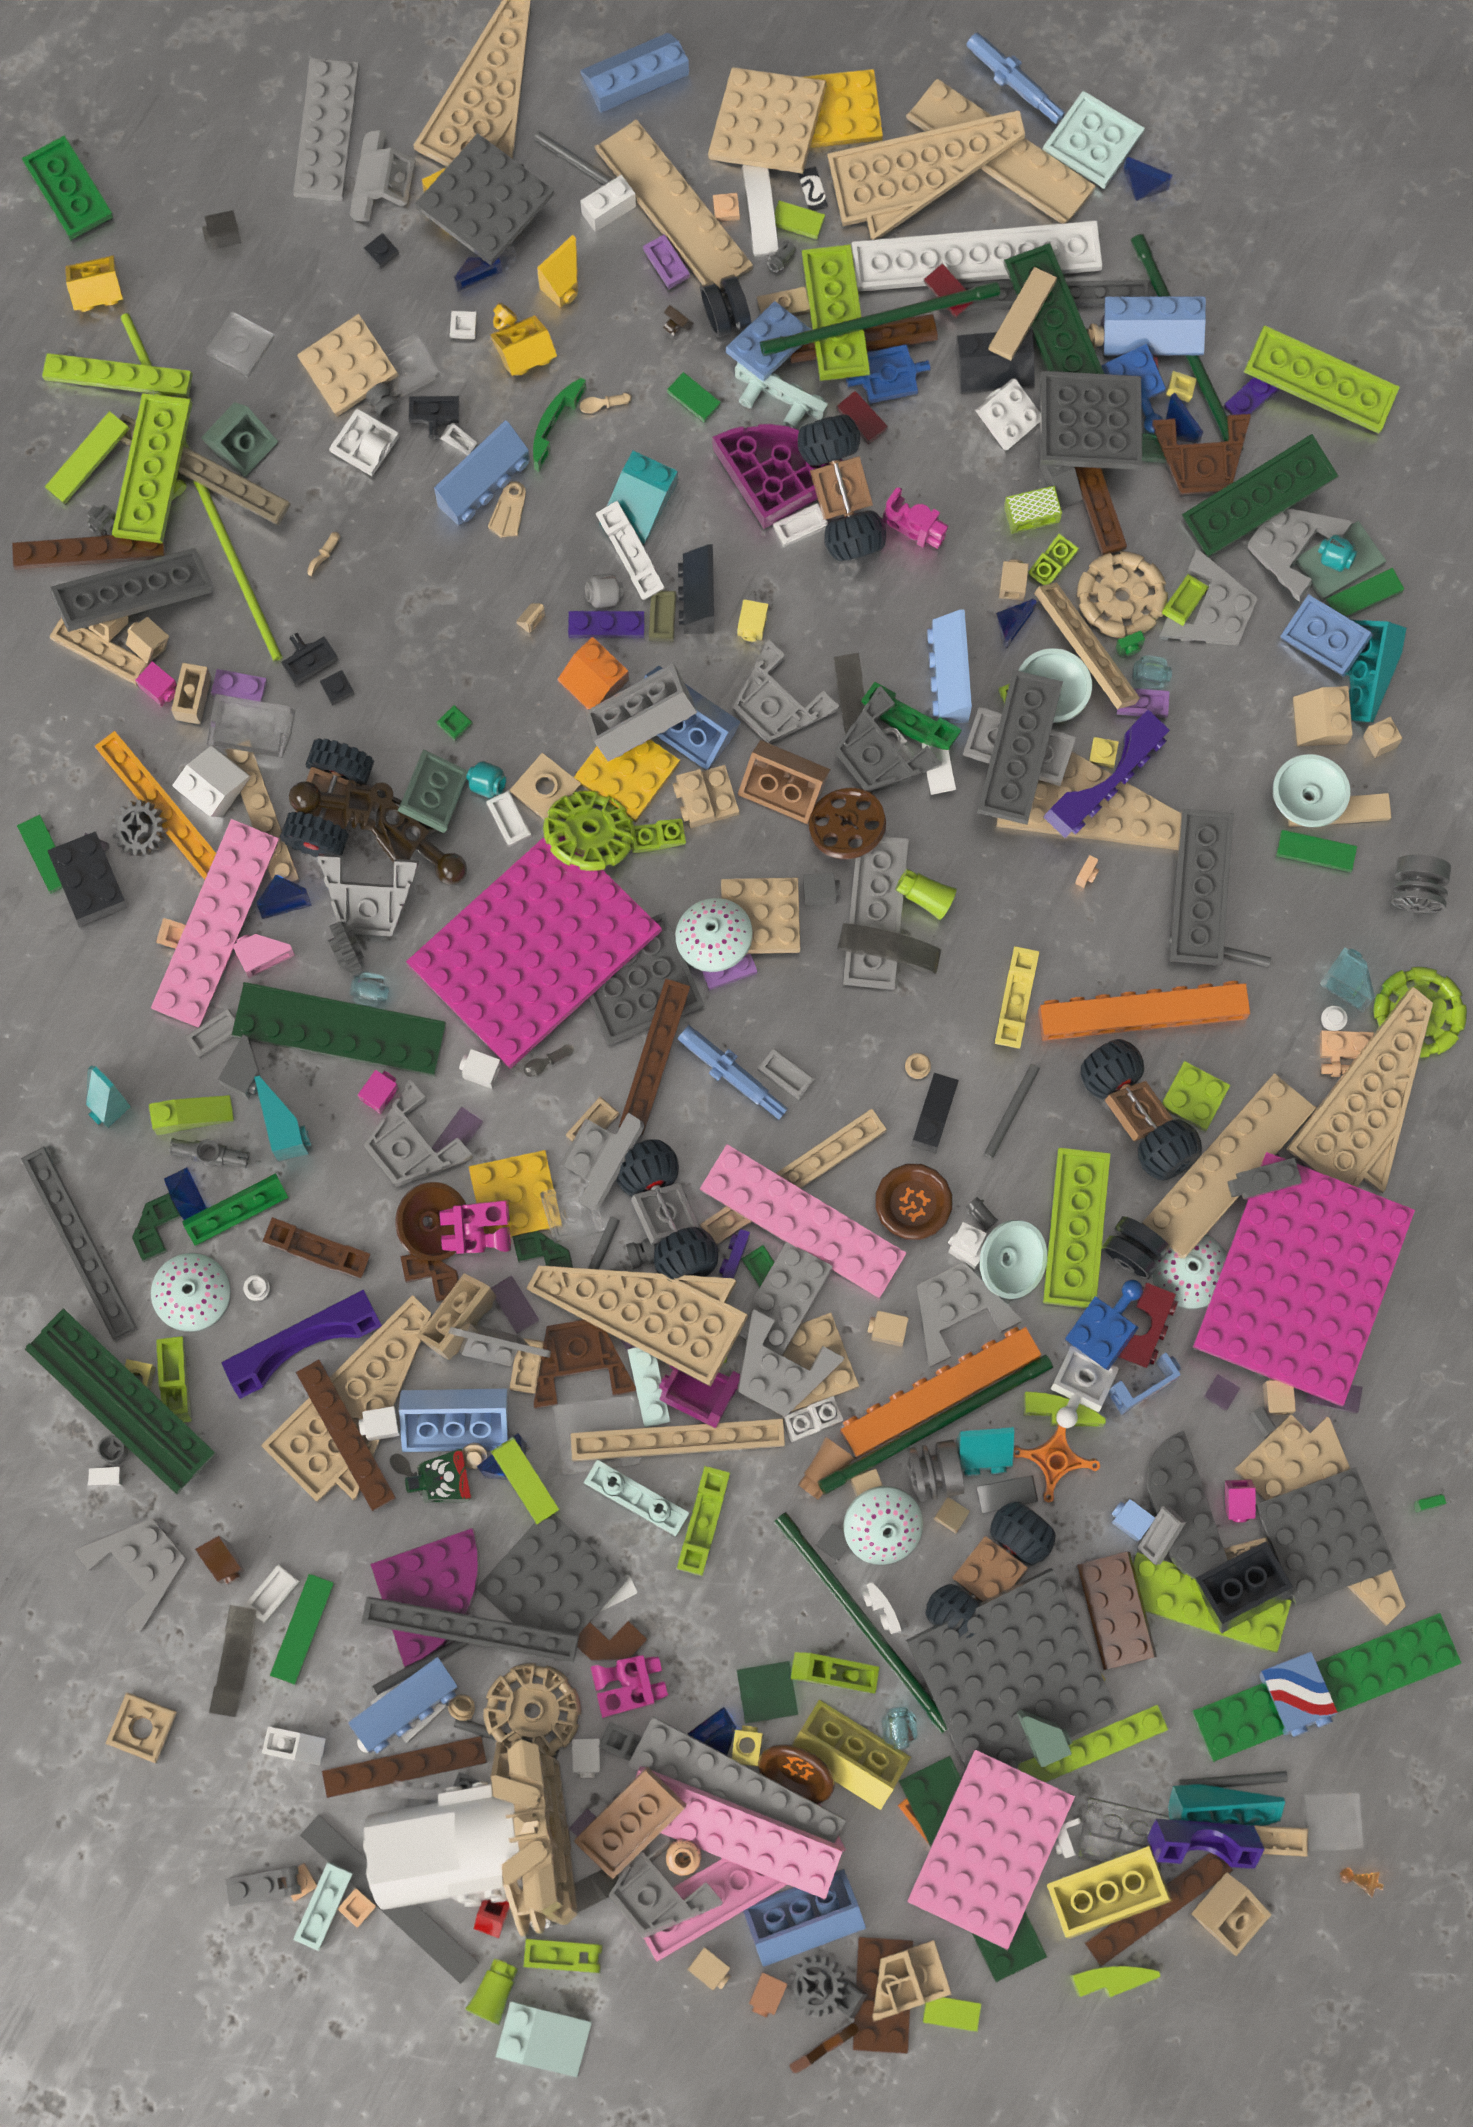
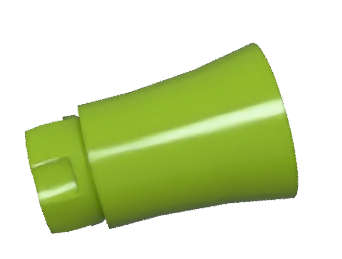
[895,869,957,920]
[465,1958,518,2026]

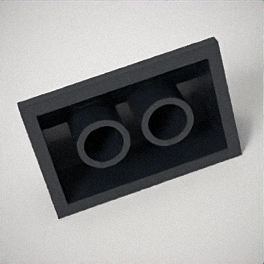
[955,329,1035,394]
[678,544,714,634]
[1195,1541,1293,1634]

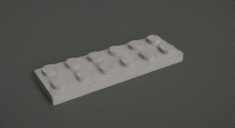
[293,58,359,201]
[843,836,909,990]

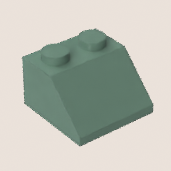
[201,402,278,477]

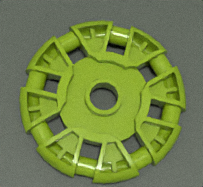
[543,791,635,871]
[1373,967,1467,1058]

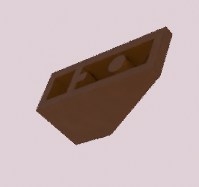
[195,1536,245,1585]

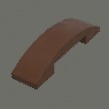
[262,1217,371,1279]

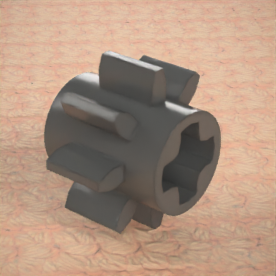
[86,505,116,536]

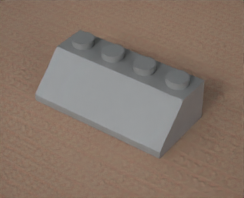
[585,663,697,762]

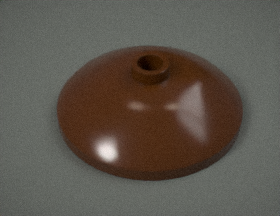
[395,1182,466,1261]

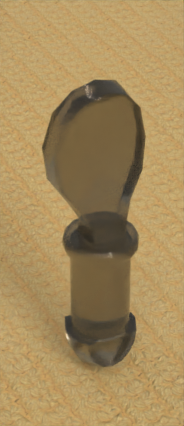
[523,1044,574,1077]
[390,1453,422,1497]

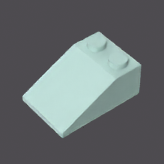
[496,2000,592,2077]

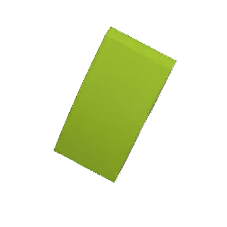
[1028,534,1080,585]
[631,819,686,853]

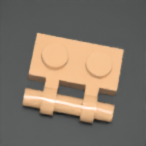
[1320,1031,1374,1077]

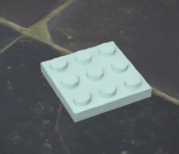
[1043,91,1145,189]

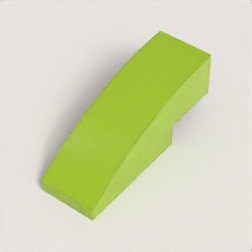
[156,1336,192,1422]
[1023,1391,1106,1427]
[490,1437,559,1524]
[1070,1966,1161,1997]

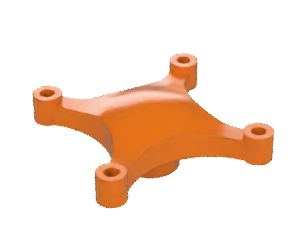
[1013,1424,1100,1503]

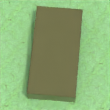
[649,591,677,642]

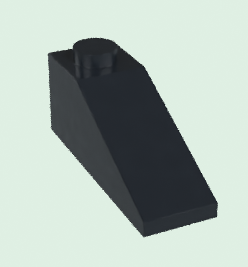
[911,1072,959,1154]

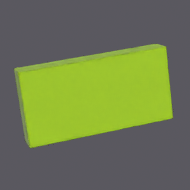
[774,200,825,240]
[1162,574,1209,626]
[922,1997,981,2032]

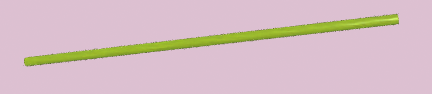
[120,313,283,661]

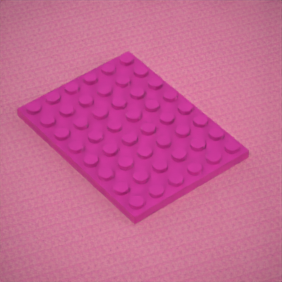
[406,836,662,1069]
[1193,1152,1415,1406]

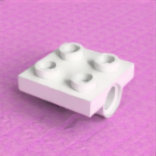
[975,379,1040,450]
[329,408,399,476]

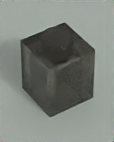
[202,210,242,249]

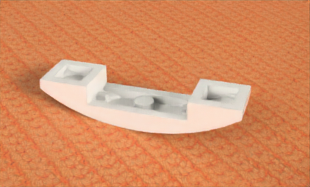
[742,164,778,257]
[595,501,665,601]

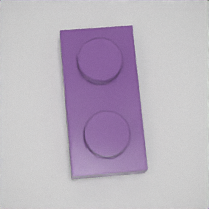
[643,234,690,289]
[211,669,267,705]
[1116,688,1170,718]
[701,954,757,991]

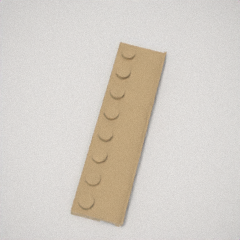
[907,79,1095,224]
[595,119,753,289]
[1142,1073,1317,1259]

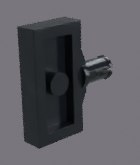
[409,396,460,439]
[281,633,339,686]

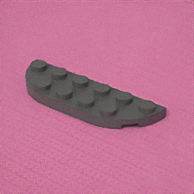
[1146,1431,1228,1579]

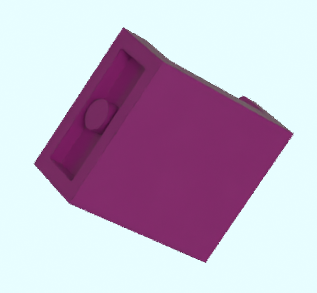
[659,1366,740,1428]

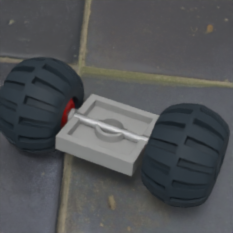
[616,1139,719,1282]

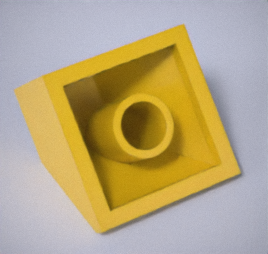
[537,235,578,308]

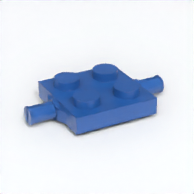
[846,345,930,404]

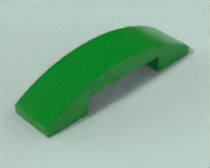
[533,378,587,472]
[861,682,962,750]

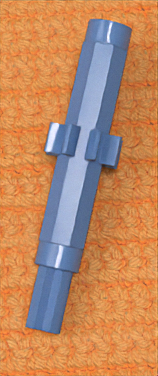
[966,32,1065,124]
[677,1025,788,1120]

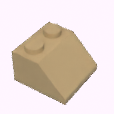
[1293,686,1352,747]
[1191,1873,1271,1956]

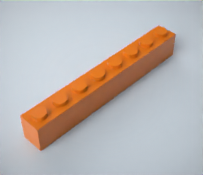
[1038,981,1250,1041]
[840,1327,1042,1460]

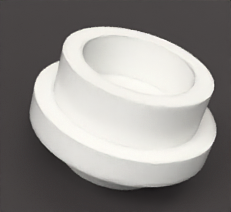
[1321,1006,1347,1031]
[243,1275,270,1301]

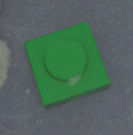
[1115,631,1145,657]

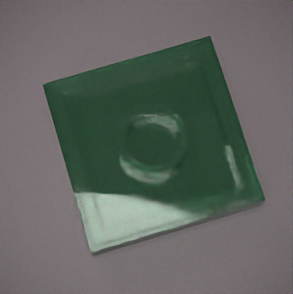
[736,1661,799,1724]

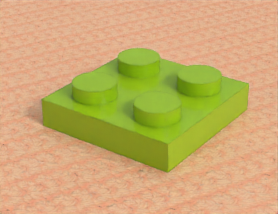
[1162,1061,1230,1132]

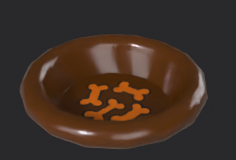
[875,1164,953,1240]
[758,1744,835,1804]

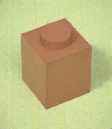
[749,1972,787,2018]

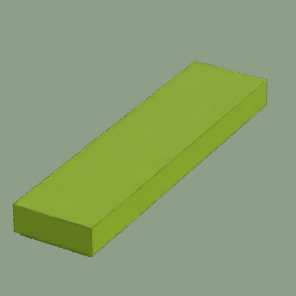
[45,411,130,504]

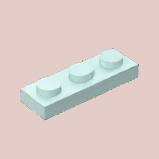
[628,1348,670,1427]
[293,1862,353,1951]

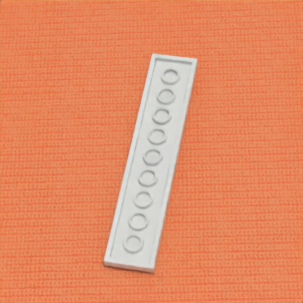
[851,221,1102,292]

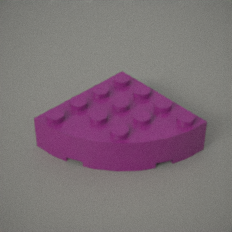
[712,424,843,529]
[370,1528,480,1667]

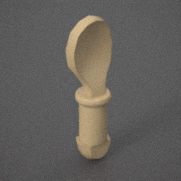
[579,393,632,414]
[307,532,341,576]

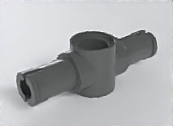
[169,1138,250,1168]

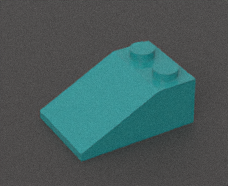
[600,450,678,546]
[254,1076,311,1162]
[955,1427,1015,1476]

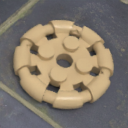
[1077,551,1168,638]
[483,1663,581,1757]

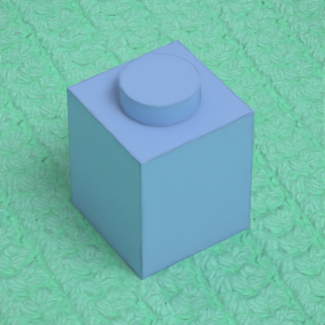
[1111,1499,1155,1542]

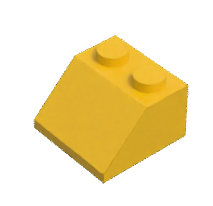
[65,255,123,311]
[490,315,557,376]

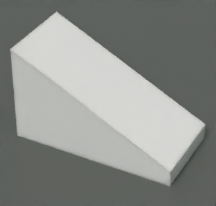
[439,423,477,455]
[88,1467,123,1486]

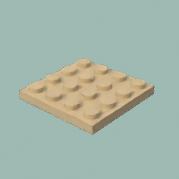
[708,67,827,173]

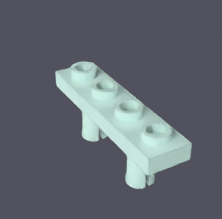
[735,363,828,429]
[584,1460,689,1537]

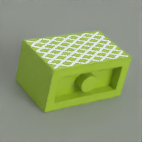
[1004,486,1062,534]

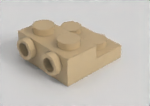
[673,765,739,829]

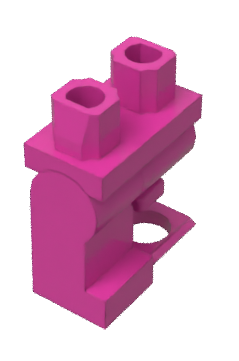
[882,488,949,549]
[440,1200,511,1254]
[590,1655,668,1719]

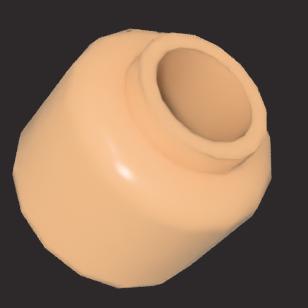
[666,1839,702,1876]

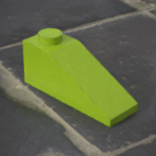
[149,1095,234,1135]
[790,1652,880,1694]

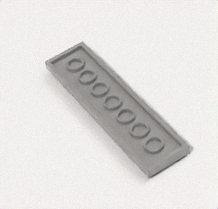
[628,1716,846,1843]

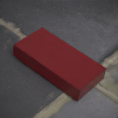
[923,263,975,318]
[836,391,888,444]

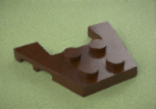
[1152,414,1251,495]
[534,1320,636,1409]

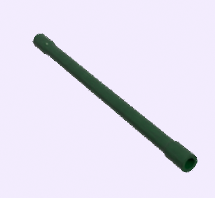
[1130,234,1244,451]
[760,281,1000,356]
[817,1354,1053,1495]
[774,1512,947,1734]

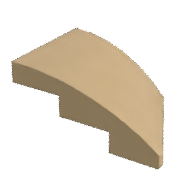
[873,1940,951,2021]

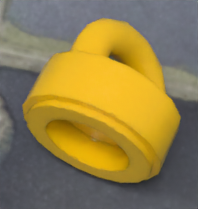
[493,303,518,329]

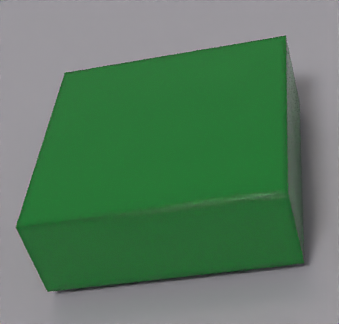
[436,705,473,741]
[1413,1494,1447,1513]

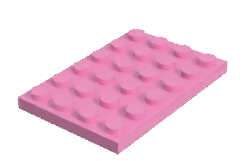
[907,1750,1075,1950]

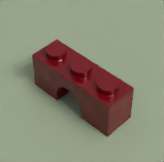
[1118,1282,1178,1368]

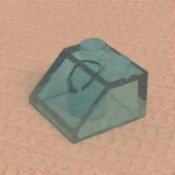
[1320,947,1375,1013]

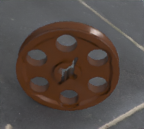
[809,788,886,859]

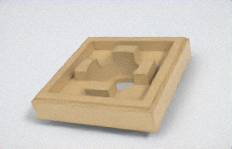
[509,753,582,820]
[105,1692,178,1763]

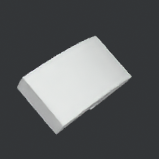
[922,743,956,795]
[781,1396,844,1443]
[863,1582,902,1635]

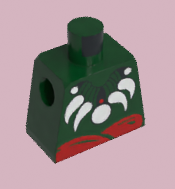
[405,1449,471,1503]

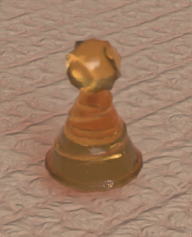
[1340,1868,1384,1898]

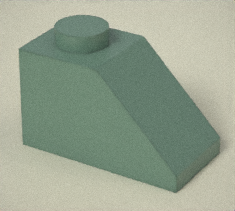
[1017,1710,1072,1767]

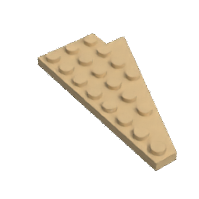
[414,0,531,167]
[827,110,1025,240]
[996,752,1181,850]
[1286,987,1433,1193]
[526,1266,748,1386]
[261,1295,432,1503]
[1234,1414,1406,1626]

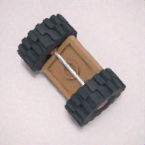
[280,738,375,857]

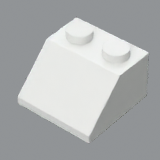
[172,746,251,817]

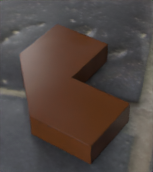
[400,1254,459,1303]
[577,1621,648,1661]
[789,2022,859,2074]

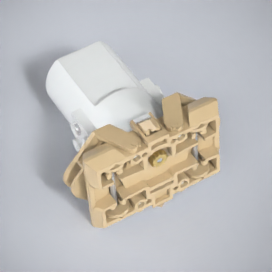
[364,1739,578,1937]

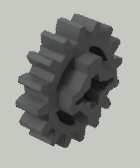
[111,800,168,856]
[328,921,364,977]
[787,1955,848,2017]

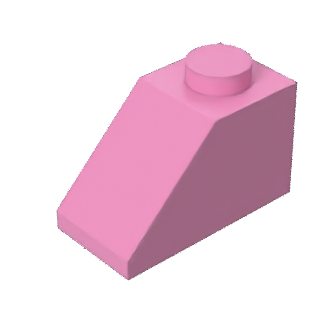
[232,934,295,978]

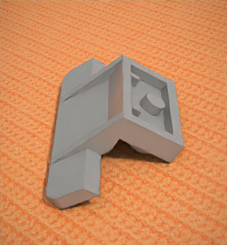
[350,130,415,221]
[560,1113,644,1210]
[448,1324,551,1367]

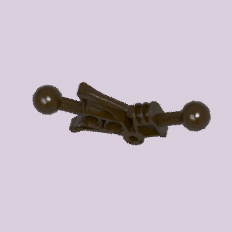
[289,780,467,885]

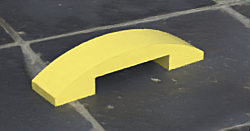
[995,946,1040,1049]

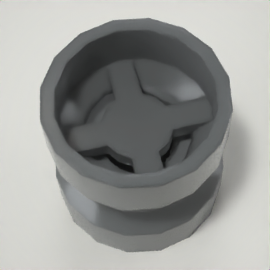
[366,382,400,418]
[626,1238,655,1269]
[97,1435,128,1465]

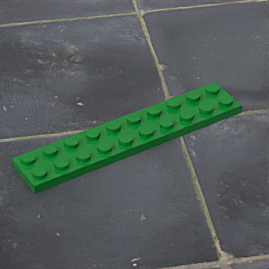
[1191,1613,1462,1762]

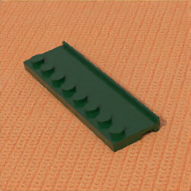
[231,982,446,1077]
[25,1308,216,1495]
[899,1756,1047,1982]

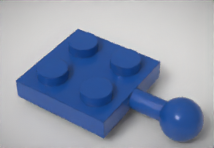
[1101,344,1167,433]
[1065,1279,1143,1371]

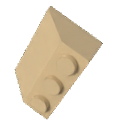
[417,1273,497,1360]

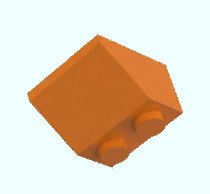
[558,637,629,710]

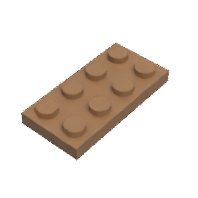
[573,1767,687,1879]

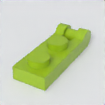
[523,1939,603,1973]

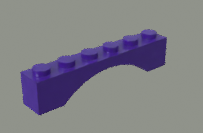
[1043,710,1170,838]
[221,1289,382,1399]

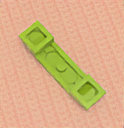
[677,1466,730,1576]

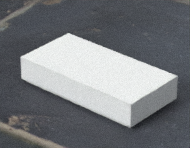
[773,503,828,548]
[486,790,532,847]
[244,1564,300,1623]

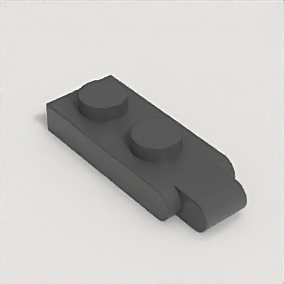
[1227,1158,1302,1200]

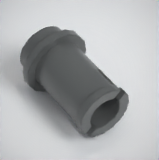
[767,240,797,272]
[966,1197,998,1231]

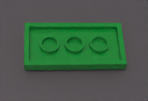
[22,135,113,240]

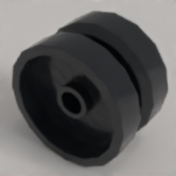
[700,274,751,338]
[1101,1216,1170,1280]

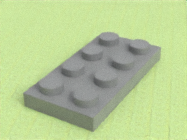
[963,707,1076,786]
[739,1242,833,1356]

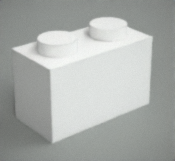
[581,175,636,233]

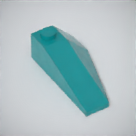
[1346,620,1407,723]
[86,1065,131,1128]
[1168,1784,1285,1826]

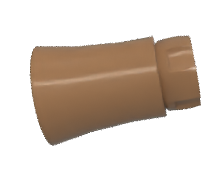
[798,1437,856,1500]

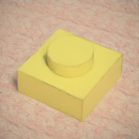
[1166,371,1196,403]
[1089,737,1119,768]

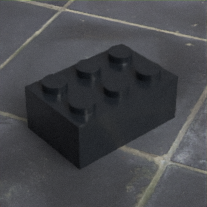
[47,831,127,927]

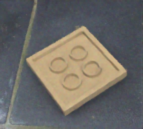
[297,314,399,417]
[721,878,800,954]
[783,1313,859,1414]

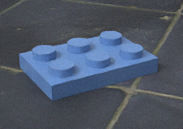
[726,301,812,382]
[1280,594,1373,677]

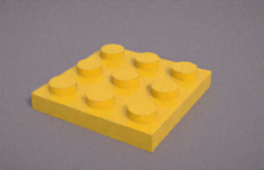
[802,69,883,148]
[574,739,680,823]
[469,1150,562,1238]

